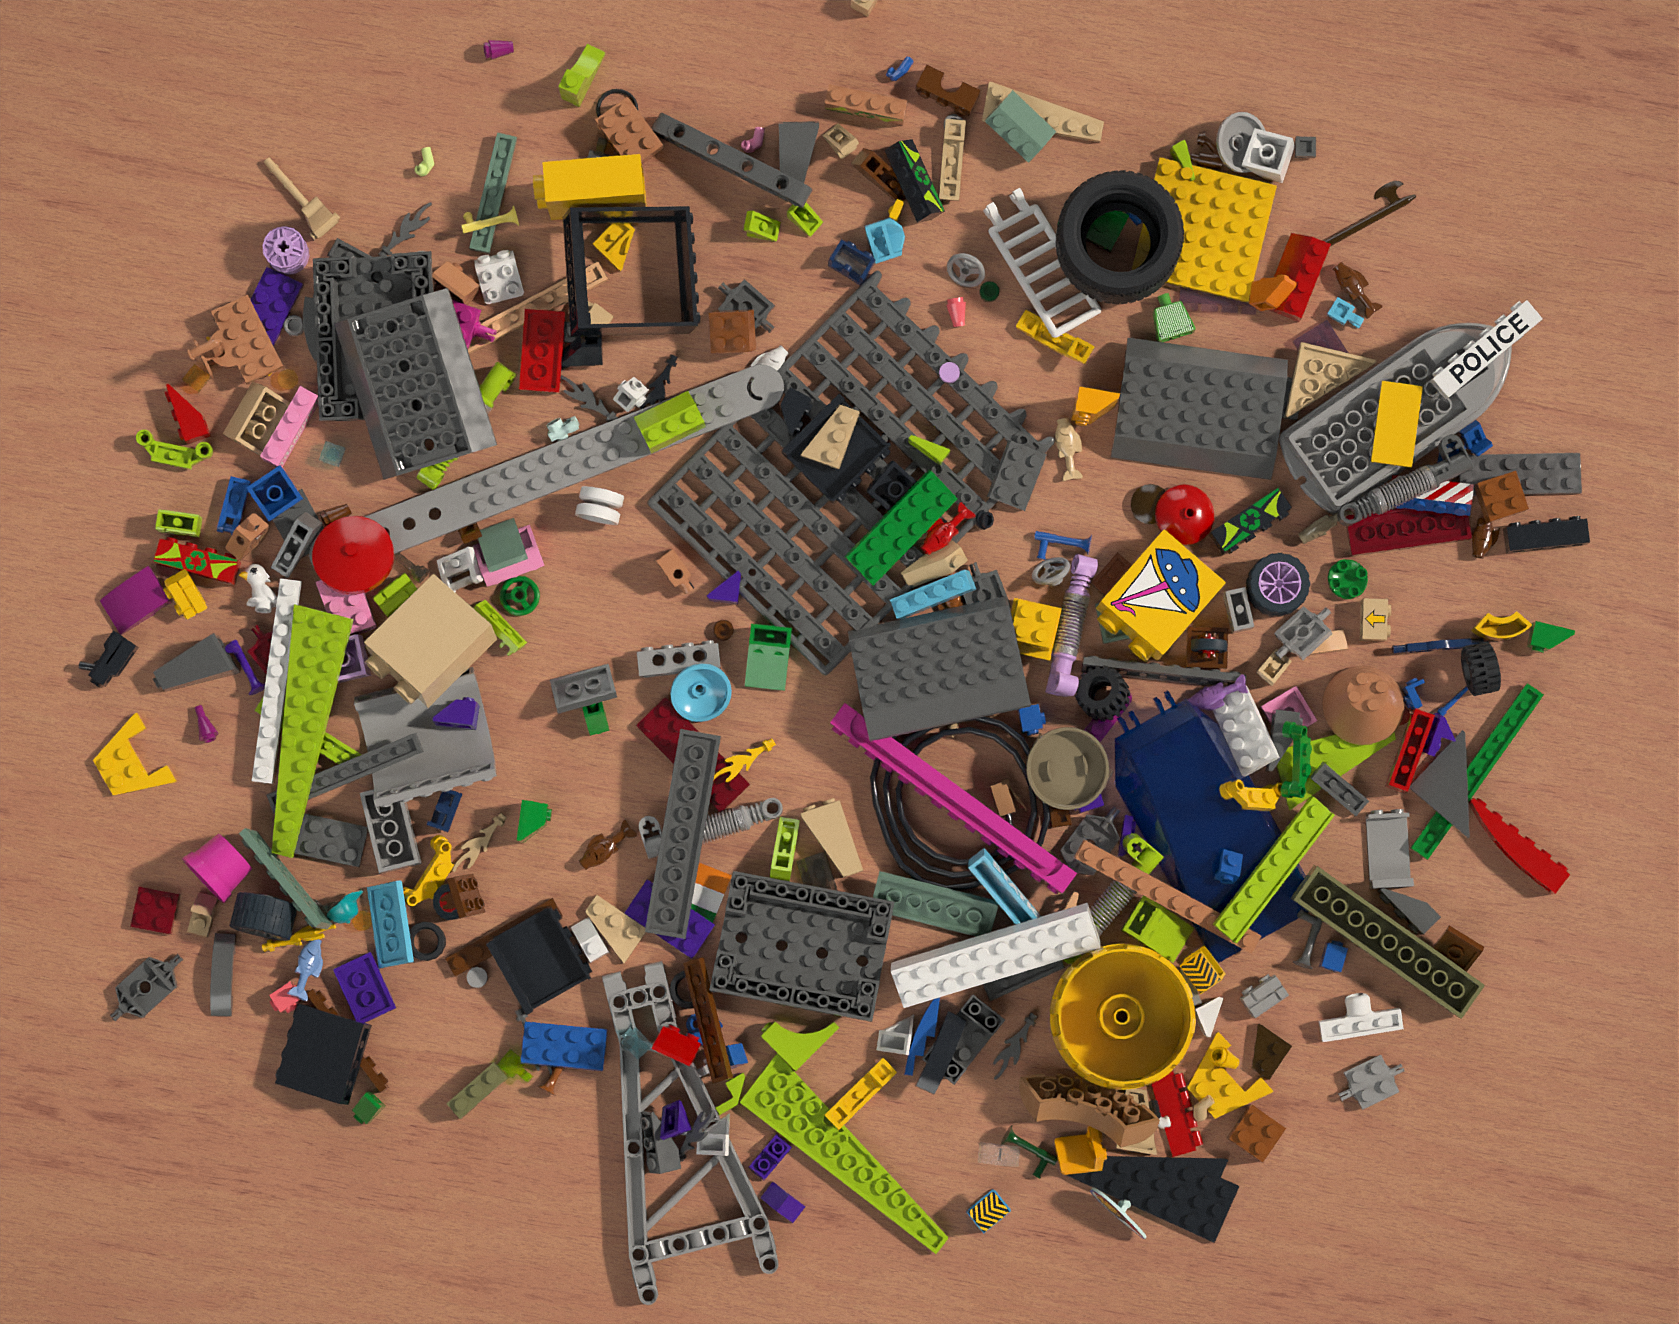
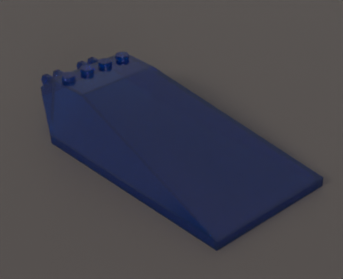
[1114,690,1309,963]

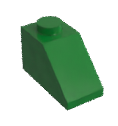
[1527,621,1575,653]
[582,702,610,736]
[352,1092,386,1124]

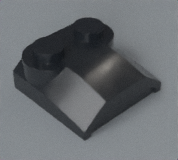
[866,460,917,511]

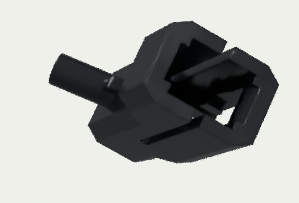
[78,630,139,688]

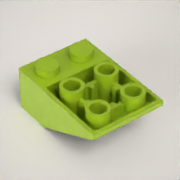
[1121,895,1194,963]

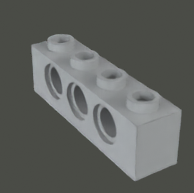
[637,640,721,678]

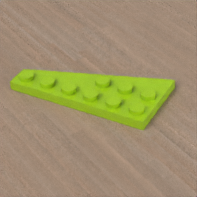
[1276,733,1396,811]

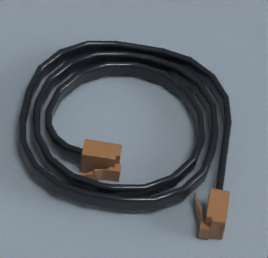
[870,713,1050,890]

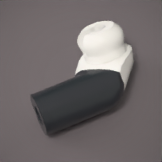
[1149,1100,1171,1129]

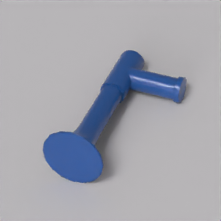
[1034,531,1092,560]

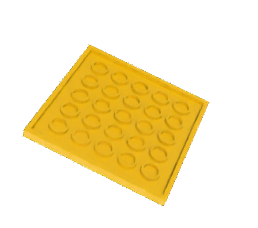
[1131,157,1277,303]

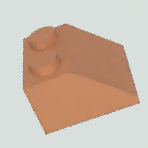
[432,261,481,305]

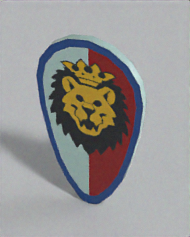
[1090,1188,1147,1239]

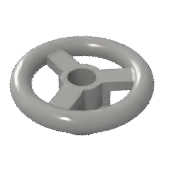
[947,253,985,287]
[1032,557,1070,586]

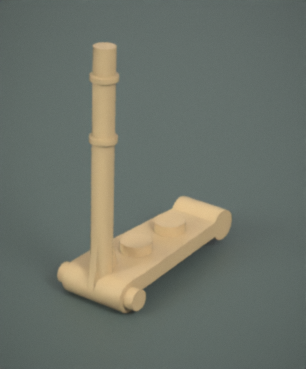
[264,158,340,240]

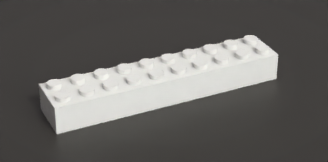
[891,903,1100,1008]

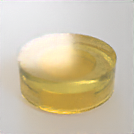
[278,369,298,390]
[352,910,372,931]

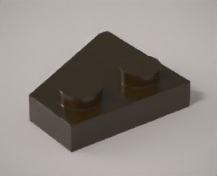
[1251,1023,1292,1080]

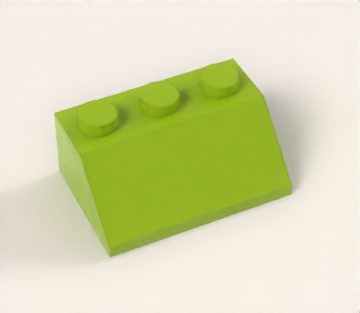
[634,391,706,454]

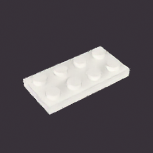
[1212,686,1280,777]

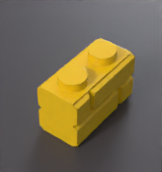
[163,569,207,620]

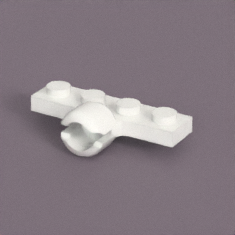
[1319,993,1404,1042]

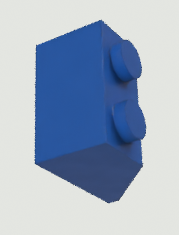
[246,465,303,522]

